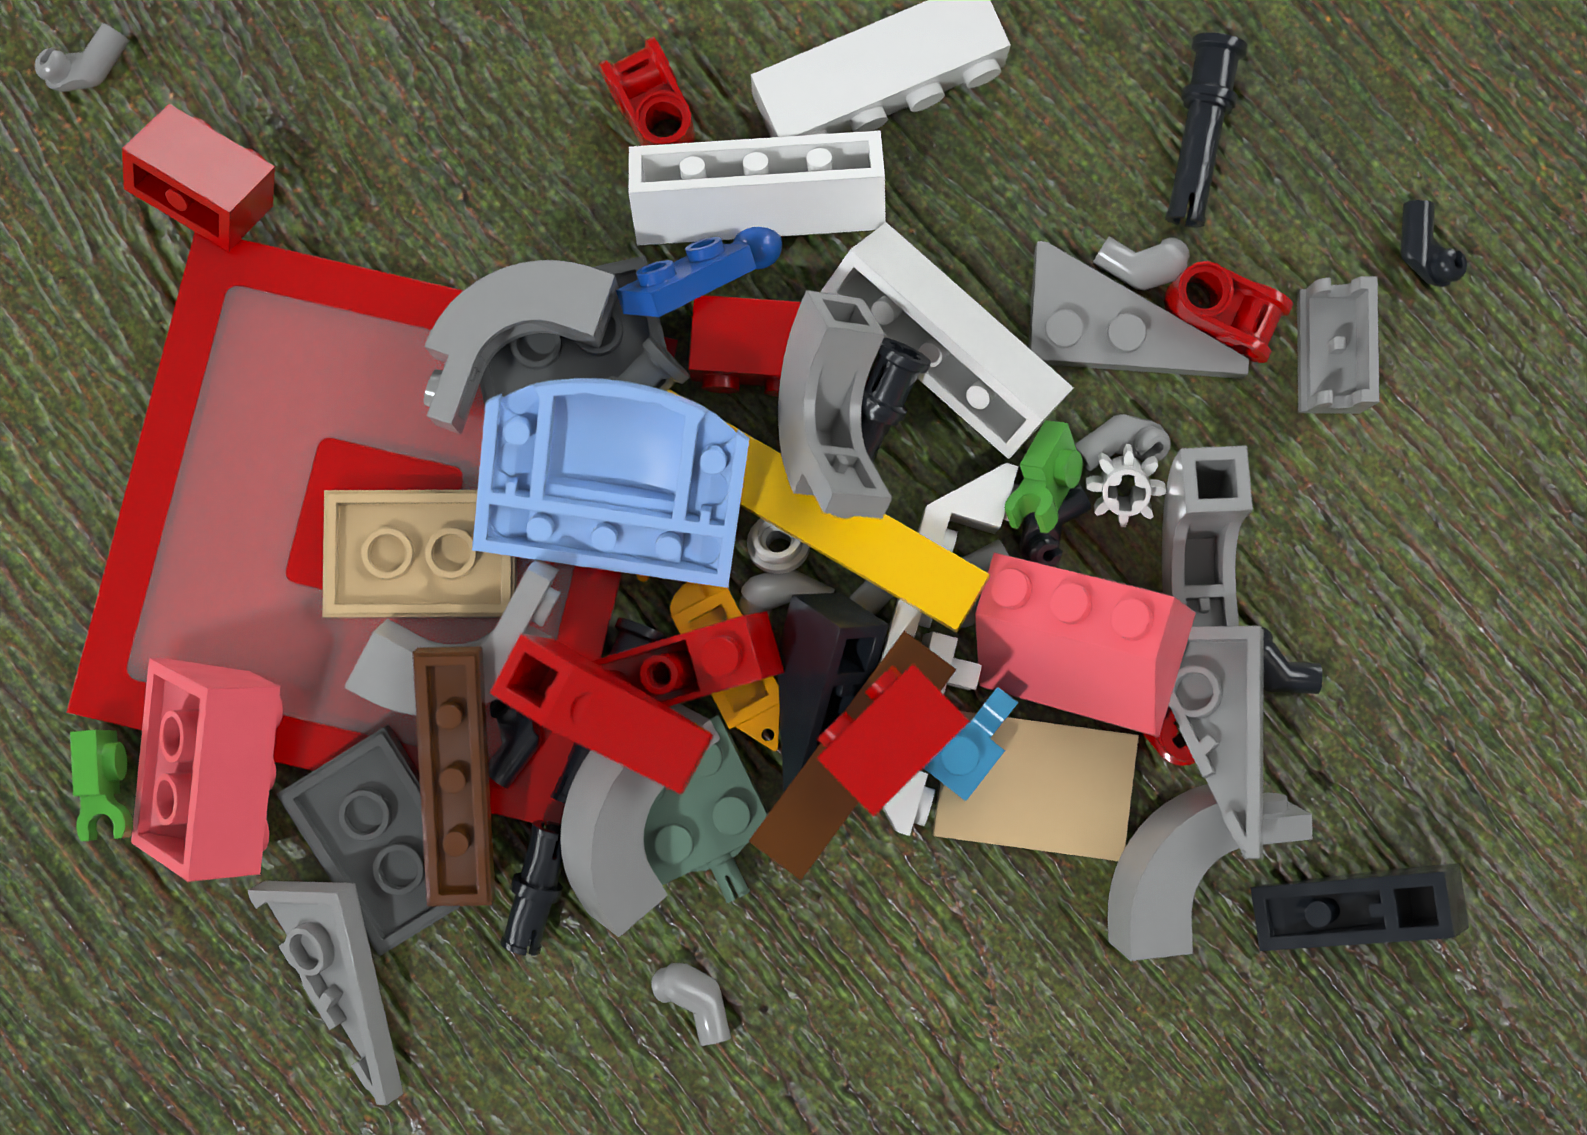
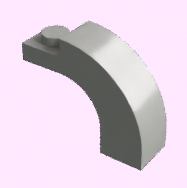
[424,260,619,434]
[778,290,892,519]
[1162,446,1253,627]
[344,560,561,715]
[560,703,720,937]
[1108,784,1312,961]

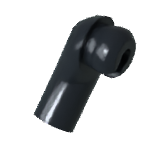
[1400,200,1467,287]
[1019,484,1091,567]
[1261,626,1323,694]
[488,698,542,789]

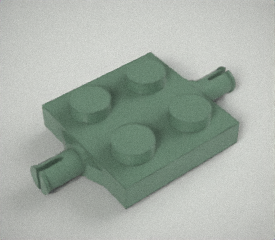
[643,715,769,903]

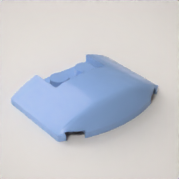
[472,378,750,588]

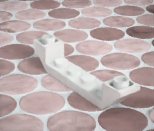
[877,463,1020,836]

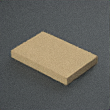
[322,490,517,619]
[932,711,1139,861]

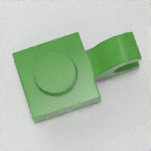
[1005,420,1083,533]
[70,730,133,842]

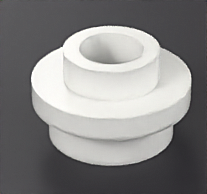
[747,518,810,574]

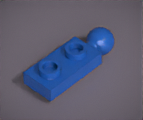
[616,227,782,317]

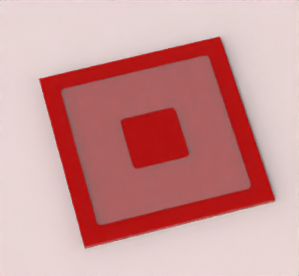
[66,232,679,826]

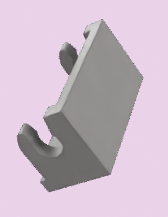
[1297,276,1379,414]

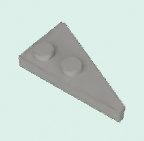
[1028,241,1249,379]
[1168,626,1264,860]
[248,881,403,1105]

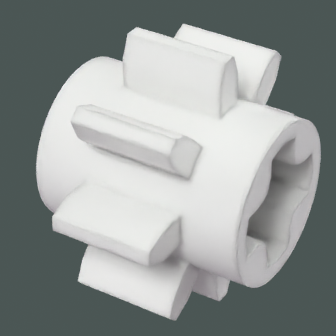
[1086,444,1166,527]

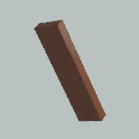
[749,631,957,881]
[412,646,495,906]

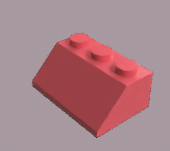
[975,553,1196,737]
[131,658,283,882]

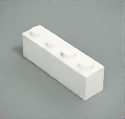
[751,0,1011,138]
[629,131,885,245]
[821,222,1073,459]

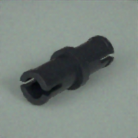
[500,820,563,956]

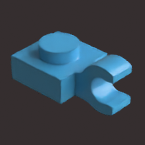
[923,687,1018,801]

